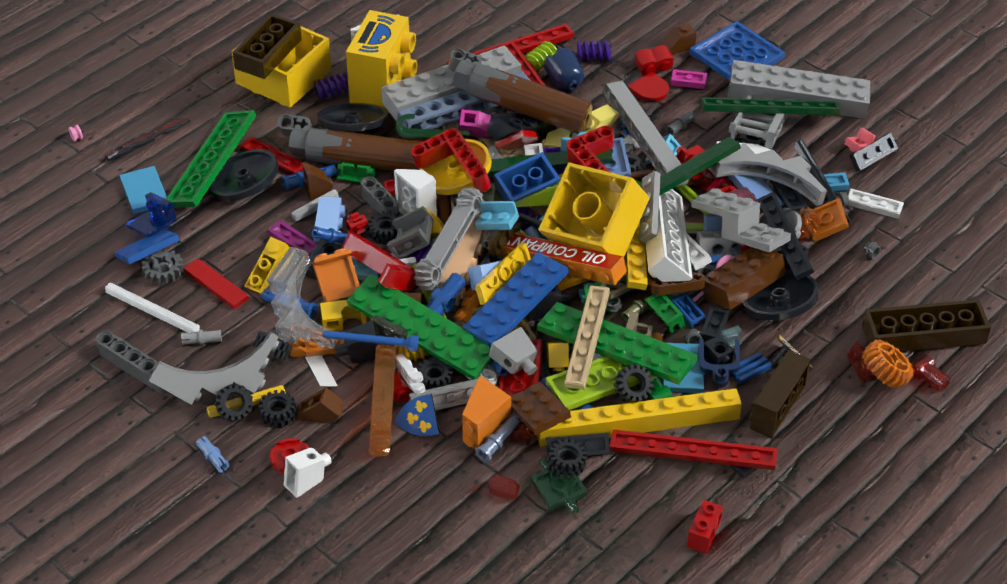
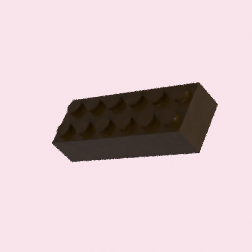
[862,299,991,352]

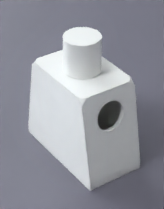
[284,448,331,498]

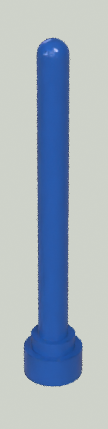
[322,330,419,352]

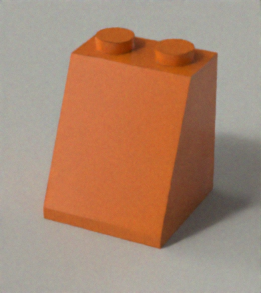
[462,376,511,449]

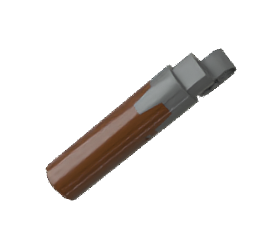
[448,49,592,134]
[278,114,424,172]

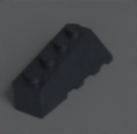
[487,113,556,142]

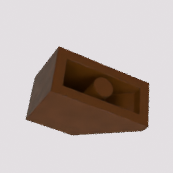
[658,23,696,55]
[302,162,333,201]
[295,387,344,423]

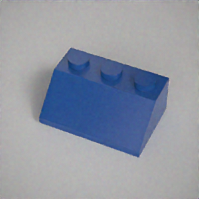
[494,152,561,202]

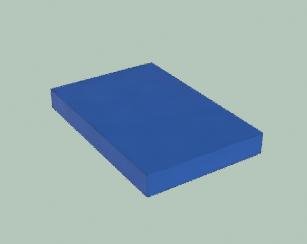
[114,229,179,264]

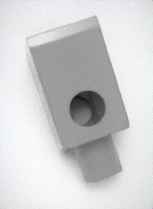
[489,327,537,375]

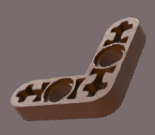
[646,260,705,295]

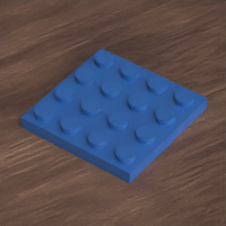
[690,21,785,80]

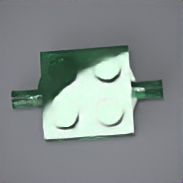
[531,457,588,514]

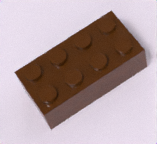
[703,247,786,310]

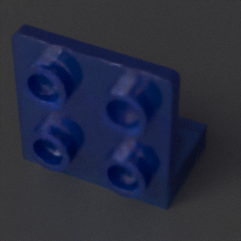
[126,192,177,237]

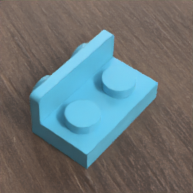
[475,201,519,230]

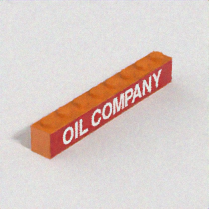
[486,234,627,285]

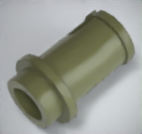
[621,300,645,322]

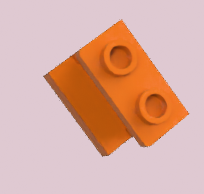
[312,248,360,303]

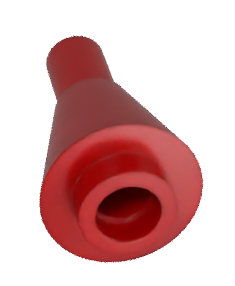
[392,372,412,402]

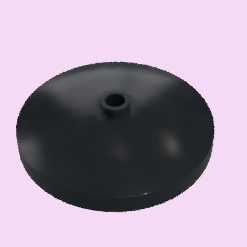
[317,103,388,132]
[209,149,279,201]
[742,271,819,321]

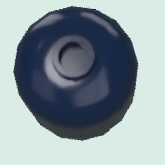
[543,48,584,92]

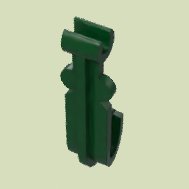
[396,114,470,140]

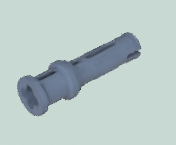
[475,412,522,462]

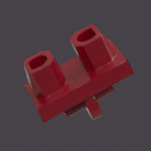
[701,176,734,193]

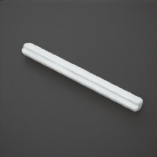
[105,283,200,333]

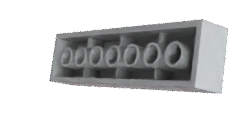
[381,46,521,122]
[728,60,870,119]

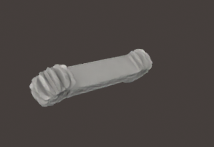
[414,188,484,291]

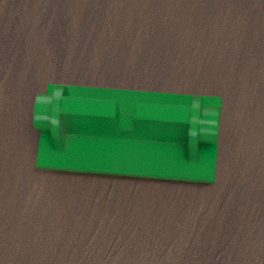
[337,162,376,183]

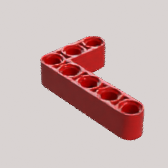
[566,126,614,172]
[411,128,491,192]
[341,231,416,291]

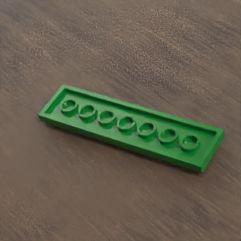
[164,110,257,208]
[347,274,493,380]
[537,302,697,385]

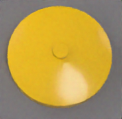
[420,139,492,195]

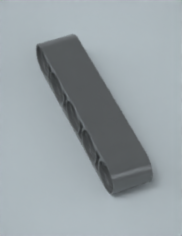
[96,331,168,394]

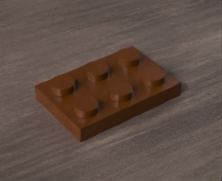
[511,382,571,435]

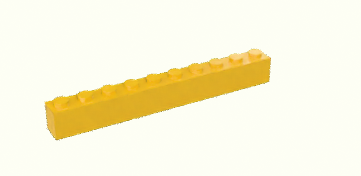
[537,388,742,447]

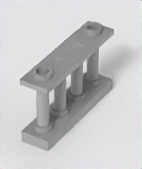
[729,95,787,149]

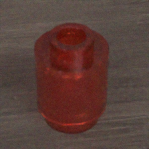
[487,474,520,500]

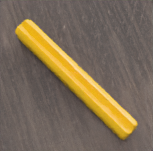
[207,385,285,418]

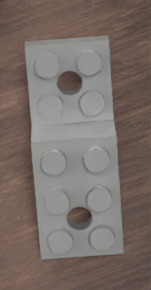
[691,189,791,252]

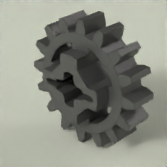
[142,249,184,284]

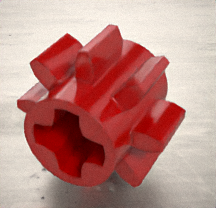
[345,212,368,235]

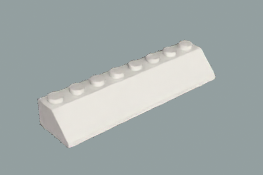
[646,189,692,282]

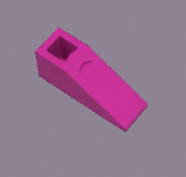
[460,109,493,139]

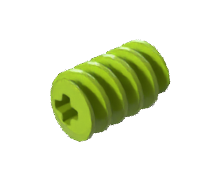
[524,42,557,73]

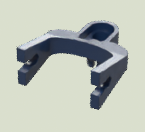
[698,340,740,388]

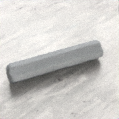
[291,189,339,221]

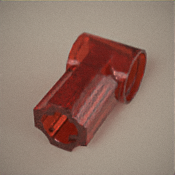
[912,355,951,392]

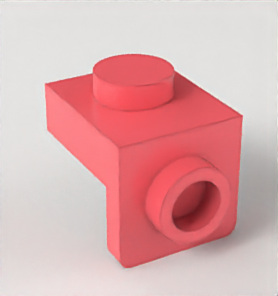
[844,128,875,152]

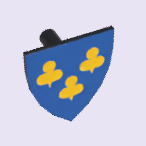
[394,394,440,436]

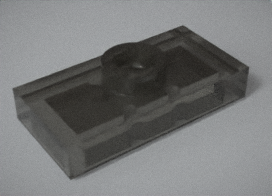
[371,315,408,339]

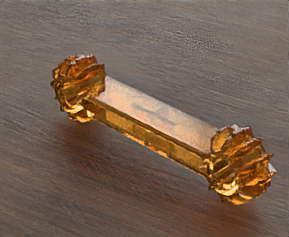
[369,344,396,457]

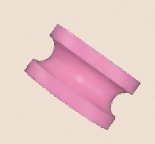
[69,125,83,142]

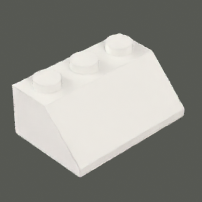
[394,169,437,215]

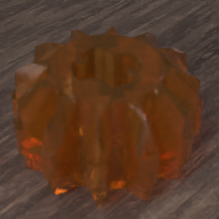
[796,207,822,239]

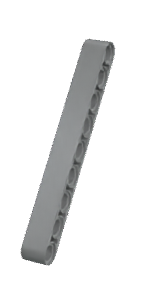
[603,81,688,187]

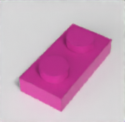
[671,69,707,89]

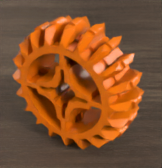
[862,339,914,388]

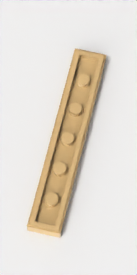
[564,286,610,390]

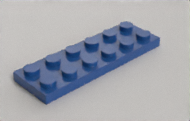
[463,252,569,347]

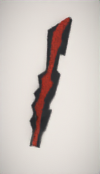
[105,118,189,162]

